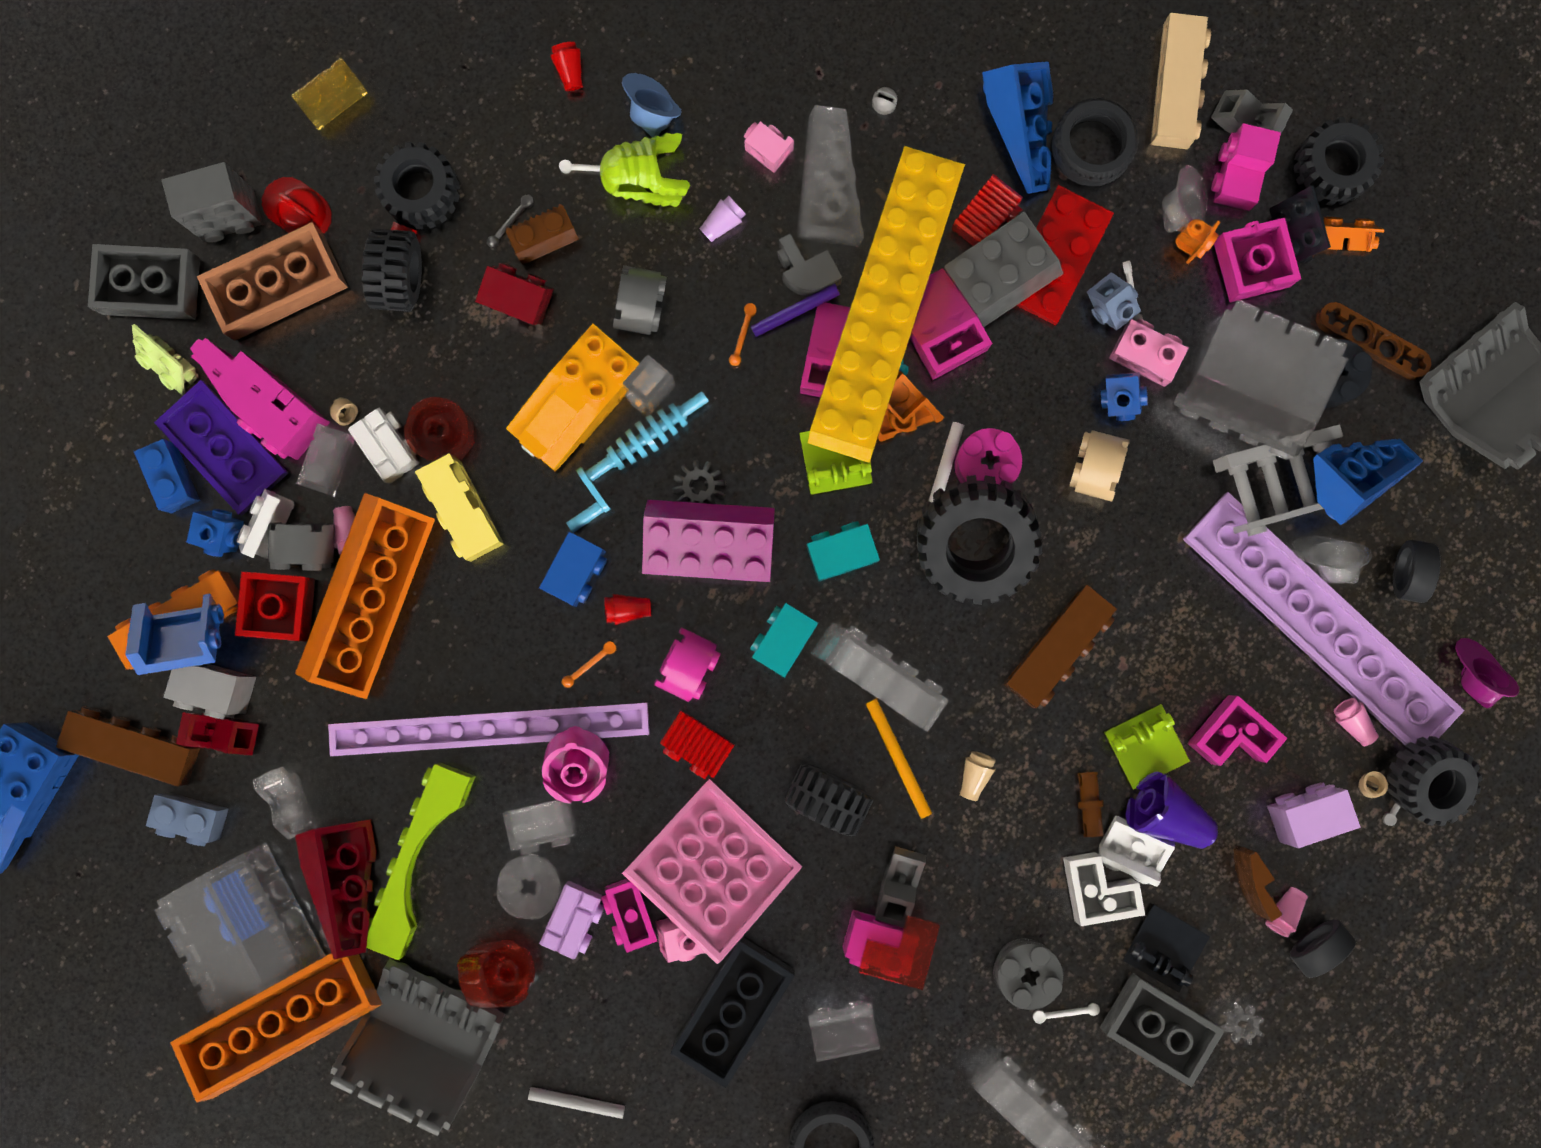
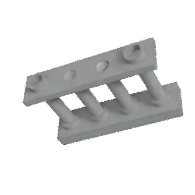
[1213,424,1343,537]

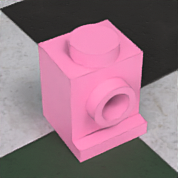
[744,121,794,173]

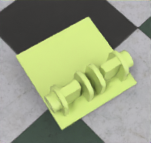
[132,324,198,396]

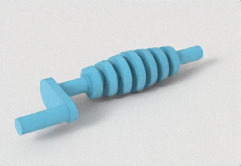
[566,391,709,533]

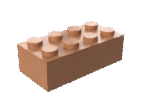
[197,222,348,341]

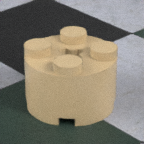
[1070,430,1129,502]

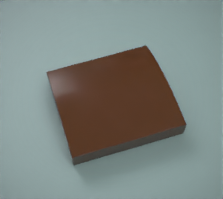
[1234,846,1283,922]

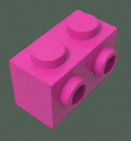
[601,879,657,953]

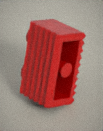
[952,174,1023,246]
[660,710,735,779]

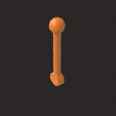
[729,303,757,366]
[561,641,616,688]

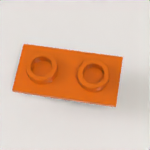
[1323,217,1384,252]
[1175,219,1220,264]

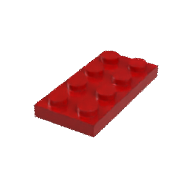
[1016,185,1114,325]

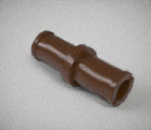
[1077,772,1104,837]

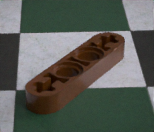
[1316,302,1432,380]

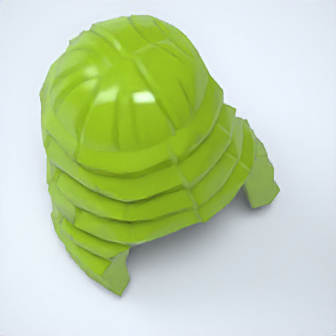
[600,133,690,207]

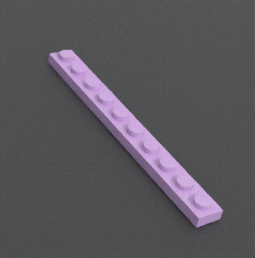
[328,703,650,756]

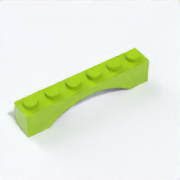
[366,763,476,960]

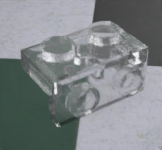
[808,1001,880,1062]

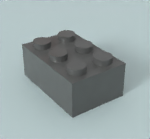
[161,162,263,243]
[944,212,1063,327]
[88,244,200,320]
[1100,972,1225,1088]

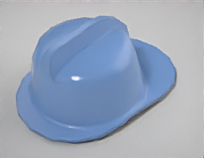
[622,73,681,137]

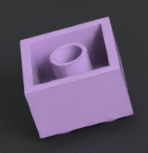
[1267,783,1361,848]

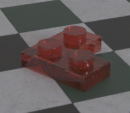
[858,915,940,990]

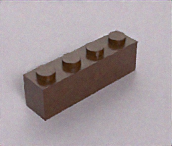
[1003,585,1117,708]
[56,706,200,786]

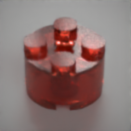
[404,397,475,463]
[457,940,535,1008]

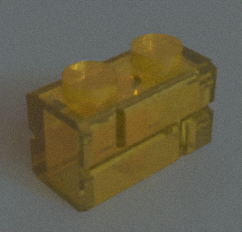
[291,58,368,130]

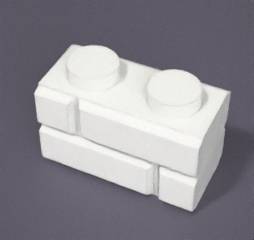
[348,408,420,484]

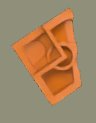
[877,371,944,442]

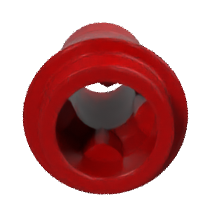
[550,41,583,91]
[604,594,651,625]

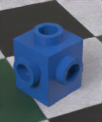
[1101,372,1148,421]
[186,509,244,557]

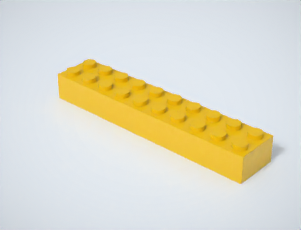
[808,146,965,463]

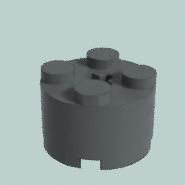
[613,265,667,335]
[268,522,335,571]
[993,938,1063,1010]

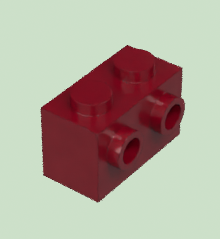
[475,262,554,325]

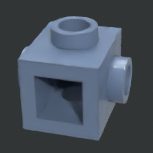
[1087,272,1141,331]

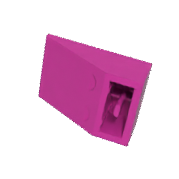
[910,268,992,380]
[800,302,851,397]

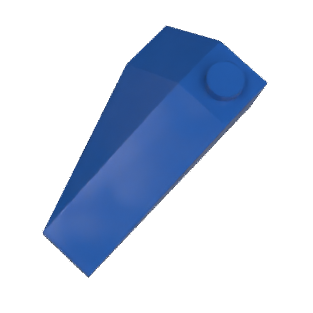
[982,62,1053,194]
[1313,439,1423,525]

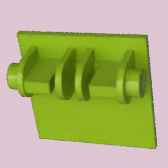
[799,431,873,495]
[1104,704,1190,790]

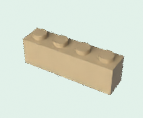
[1150,13,1211,149]

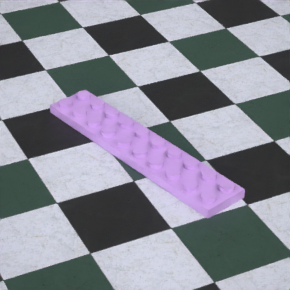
[1183,492,1464,745]

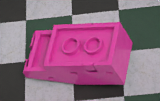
[190,338,330,460]

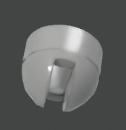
[872,87,898,115]

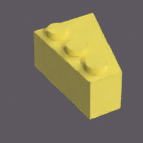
[415,453,504,562]

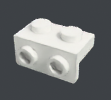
[236,489,294,559]
[1099,815,1175,887]

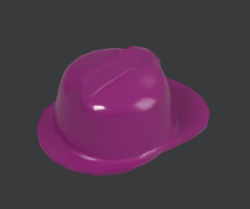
[1455,638,1519,708]

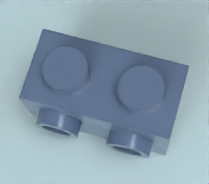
[146,792,229,846]

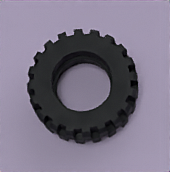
[916,475,1043,605]

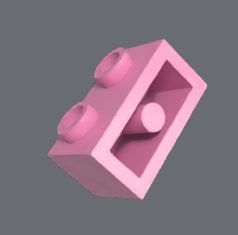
[1109,319,1188,387]

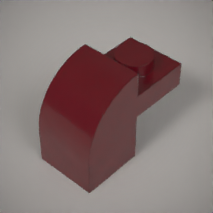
[176,712,259,755]

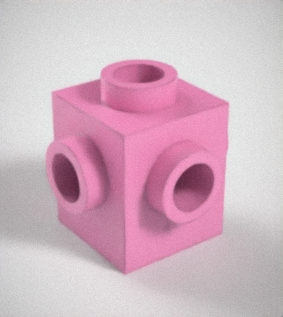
[655,918,705,963]

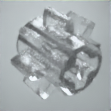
[1222,1003,1264,1045]

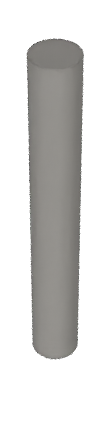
[528,1087,625,1119]

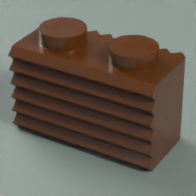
[506,204,579,265]

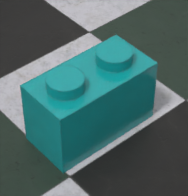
[807,521,880,582]
[750,603,818,678]

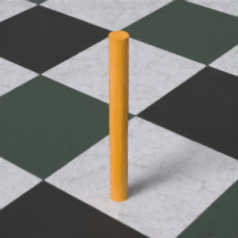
[866,698,932,819]

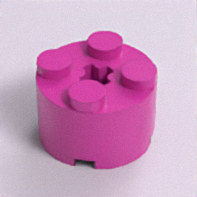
[954,428,1022,485]
[654,628,721,702]
[542,726,609,804]

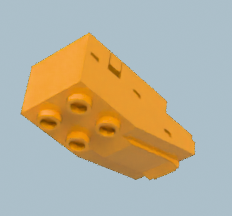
[506,324,645,471]

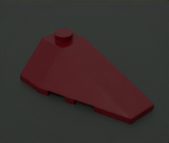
[295,819,376,960]

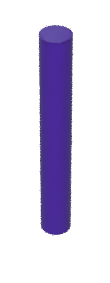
[751,283,840,337]

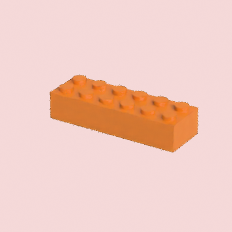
[295,493,435,699]
[170,953,383,1102]

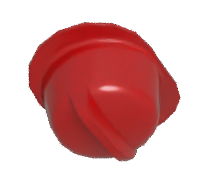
[262,177,332,234]

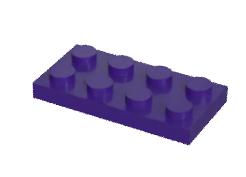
[154,380,288,516]

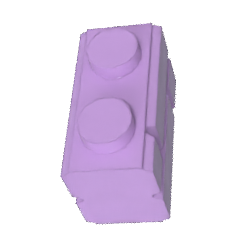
[539,881,605,959]

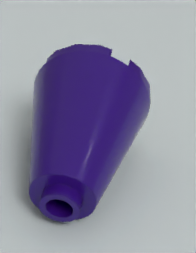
[1126,771,1218,849]

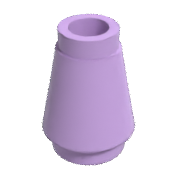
[699,196,746,242]

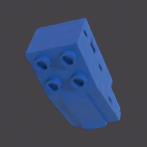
[0,722,79,874]

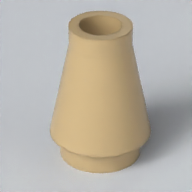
[960,751,996,801]

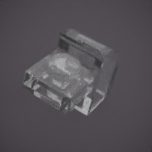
[253,767,317,840]

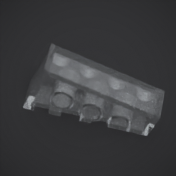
[796,105,864,247]
[811,623,949,732]

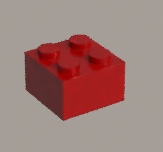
[235,571,316,642]

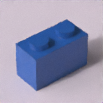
[134,439,200,513]
[539,532,607,607]

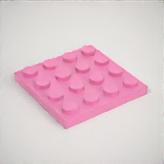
[622,779,802,964]

